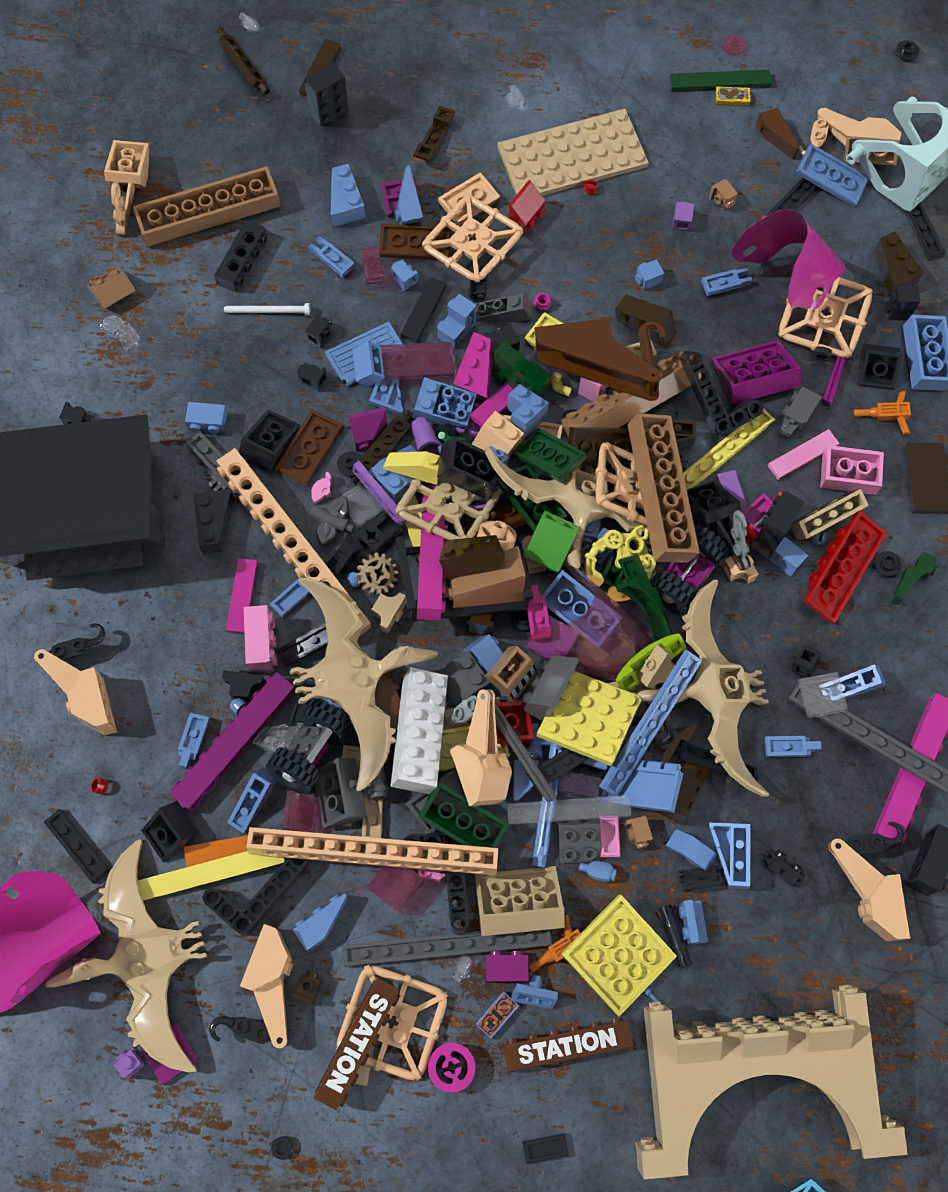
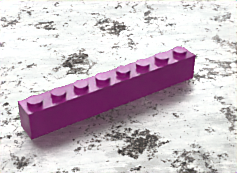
[170,672,296,813]

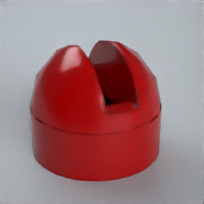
[584,180,598,195]
[90,777,108,794]

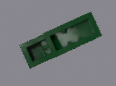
[890,551,937,605]

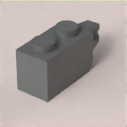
[780,386,821,437]

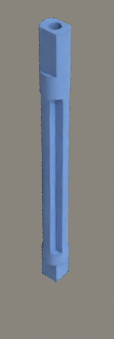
[532,742,564,868]

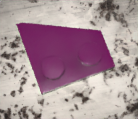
[381,178,419,217]

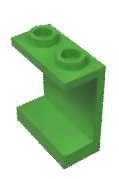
[524,511,580,572]

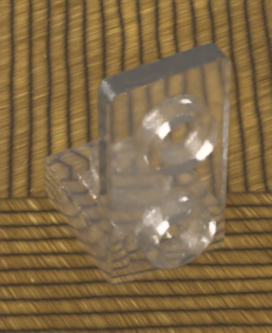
[99,315,140,351]

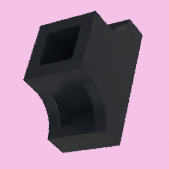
[222,670,265,702]

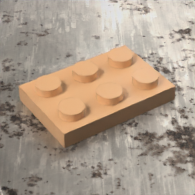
[438,172,501,226]

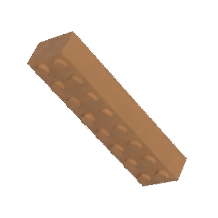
[133,166,280,247]
[561,351,701,438]
[628,413,700,563]

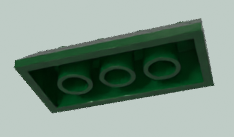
[499,464,568,532]
[418,782,509,848]

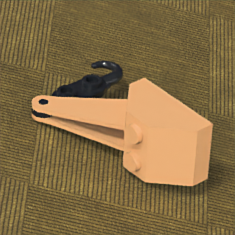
[34,623,117,736]
[829,822,910,942]
[209,924,294,1049]

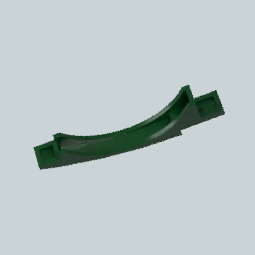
[615,553,689,707]

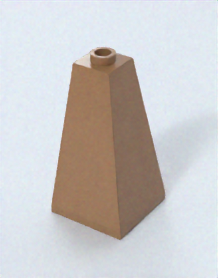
[447,546,526,608]

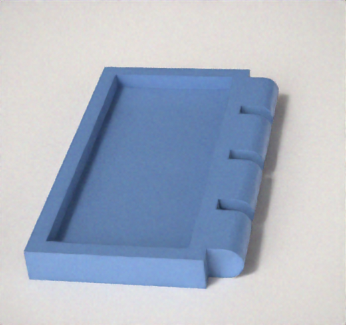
[325,322,406,386]
[600,757,683,813]

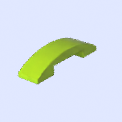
[616,633,687,691]

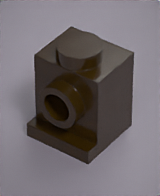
[291,970,322,1005]

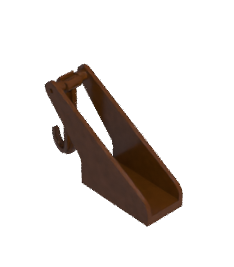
[534,318,665,401]

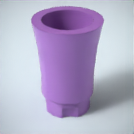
[411,417,442,455]

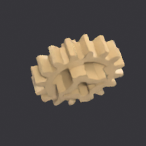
[356,553,398,595]

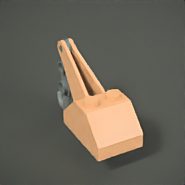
[443,689,512,806]

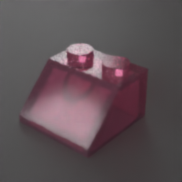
[282,791,318,833]
[366,866,424,914]

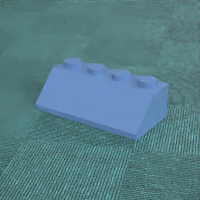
[543,570,625,648]

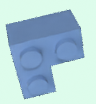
[437,294,476,349]
[507,384,549,438]

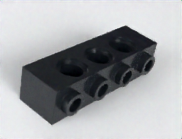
[214,220,268,292]

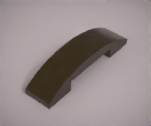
[413,105,455,162]
[660,724,697,763]

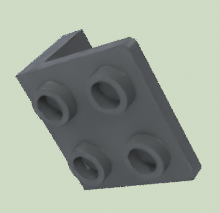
[557,814,600,863]

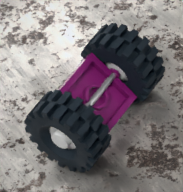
[650,525,730,616]

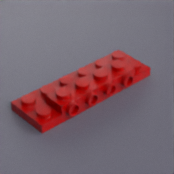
[803,510,887,624]

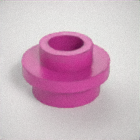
[534,293,552,311]

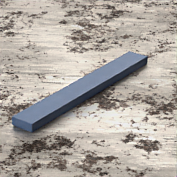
[599,650,702,797]

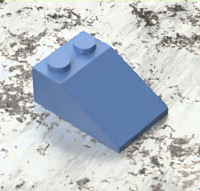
[369,445,418,504]

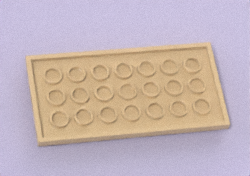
[497,109,649,196]

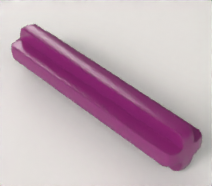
[822,356,846,405]

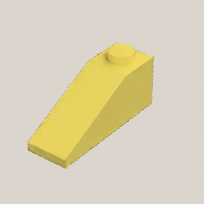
[383,452,440,485]

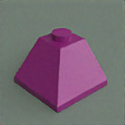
[348,407,387,451]

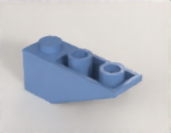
[293,893,348,953]

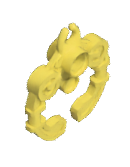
[585,525,656,602]

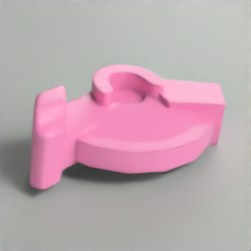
[311,472,334,504]
[417,869,446,883]

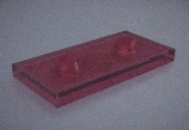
[379,342,455,380]

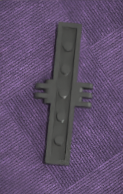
[186,432,267,521]

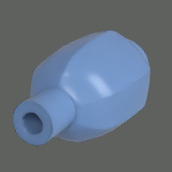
[579,861,617,883]

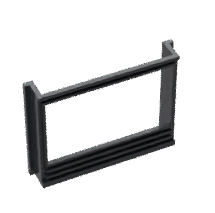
[396,527,533,621]

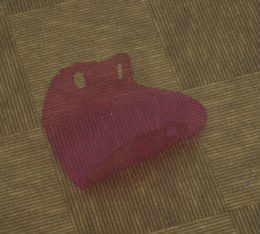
[526,565,653,682]

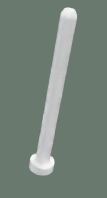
[224,303,311,316]

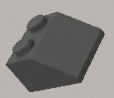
[439,651,490,707]

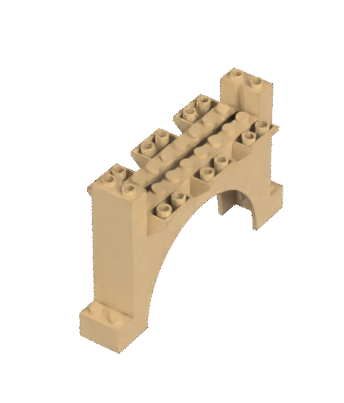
[635,985,908,1179]

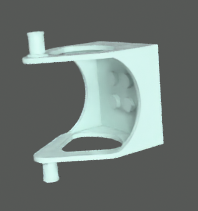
[846,97,948,212]

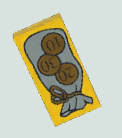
[715,87,750,106]

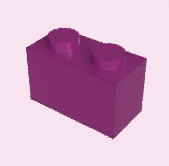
[486,951,529,983]

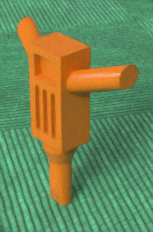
[854,391,911,436]
[528,914,581,972]

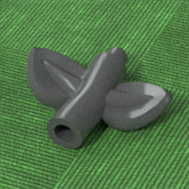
[310,496,355,544]

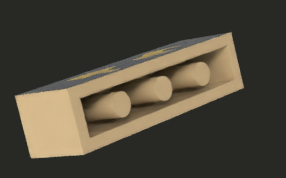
[791,489,869,540]

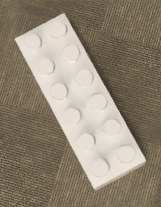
[391,667,448,794]

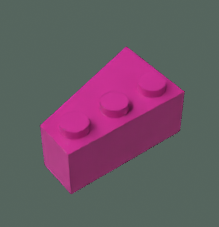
[453,332,494,398]

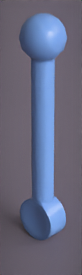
[643,987,678,1023]

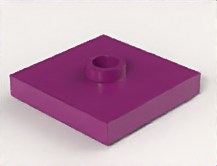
[140,1023,199,1085]

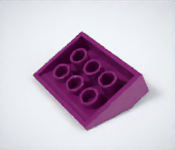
[711,340,801,405]

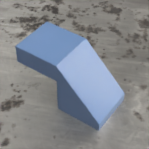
[666,829,717,871]

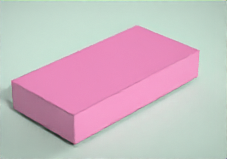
[598,816,620,858]

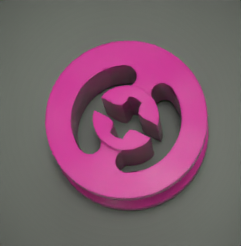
[428,1043,475,1093]

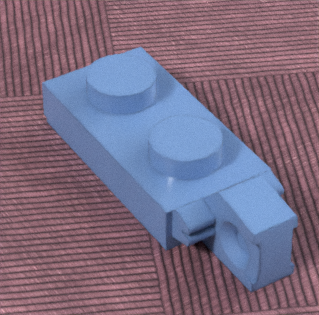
[178,713,210,770]
[764,736,821,758]

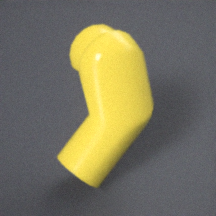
[550,372,572,397]

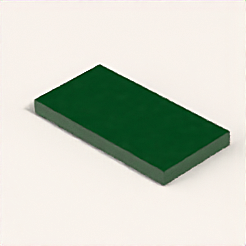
[512,428,587,483]

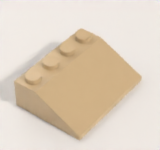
[475,866,565,936]

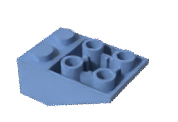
[412,377,476,427]

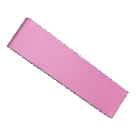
[768,429,840,480]

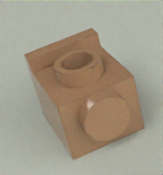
[709,178,738,210]
[624,816,653,849]

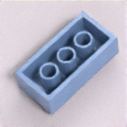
[903,315,948,391]

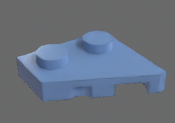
[368,371,403,416]

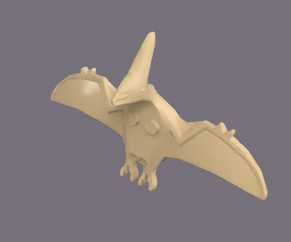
[485,446,648,570]
[290,578,438,791]
[637,580,769,797]
[45,839,208,1073]

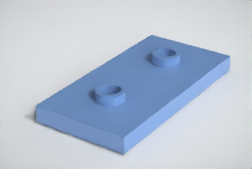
[795,144,869,207]

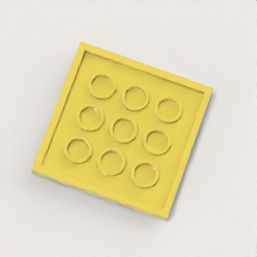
[537,671,642,767]
[561,895,677,1017]

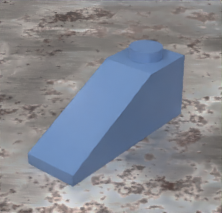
[395,165,423,225]
[819,664,886,703]
[227,768,278,834]

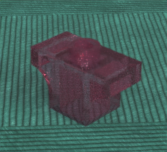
[360,246,384,283]

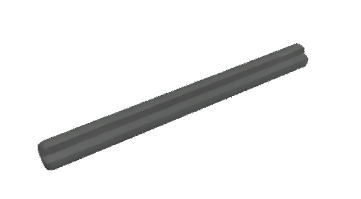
[495,703,556,803]

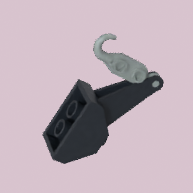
[687,479,751,571]

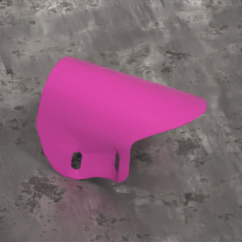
[732,210,846,310]
[0,871,101,1013]

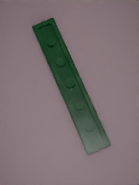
[669,70,772,91]

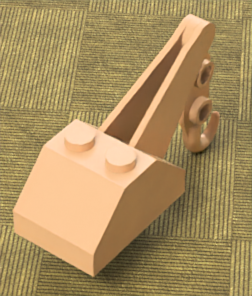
[799,108,901,166]
[104,140,149,235]

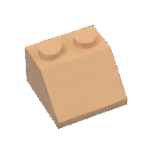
[472,411,524,457]

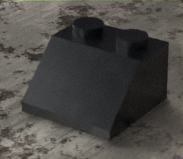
[858,343,903,389]
[141,801,199,863]

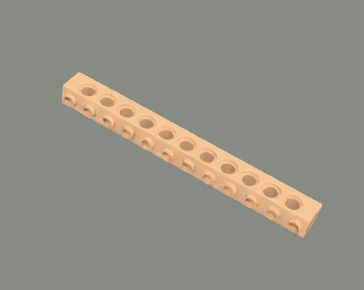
[217,448,371,636]
[246,827,498,875]

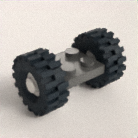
[265,698,353,795]

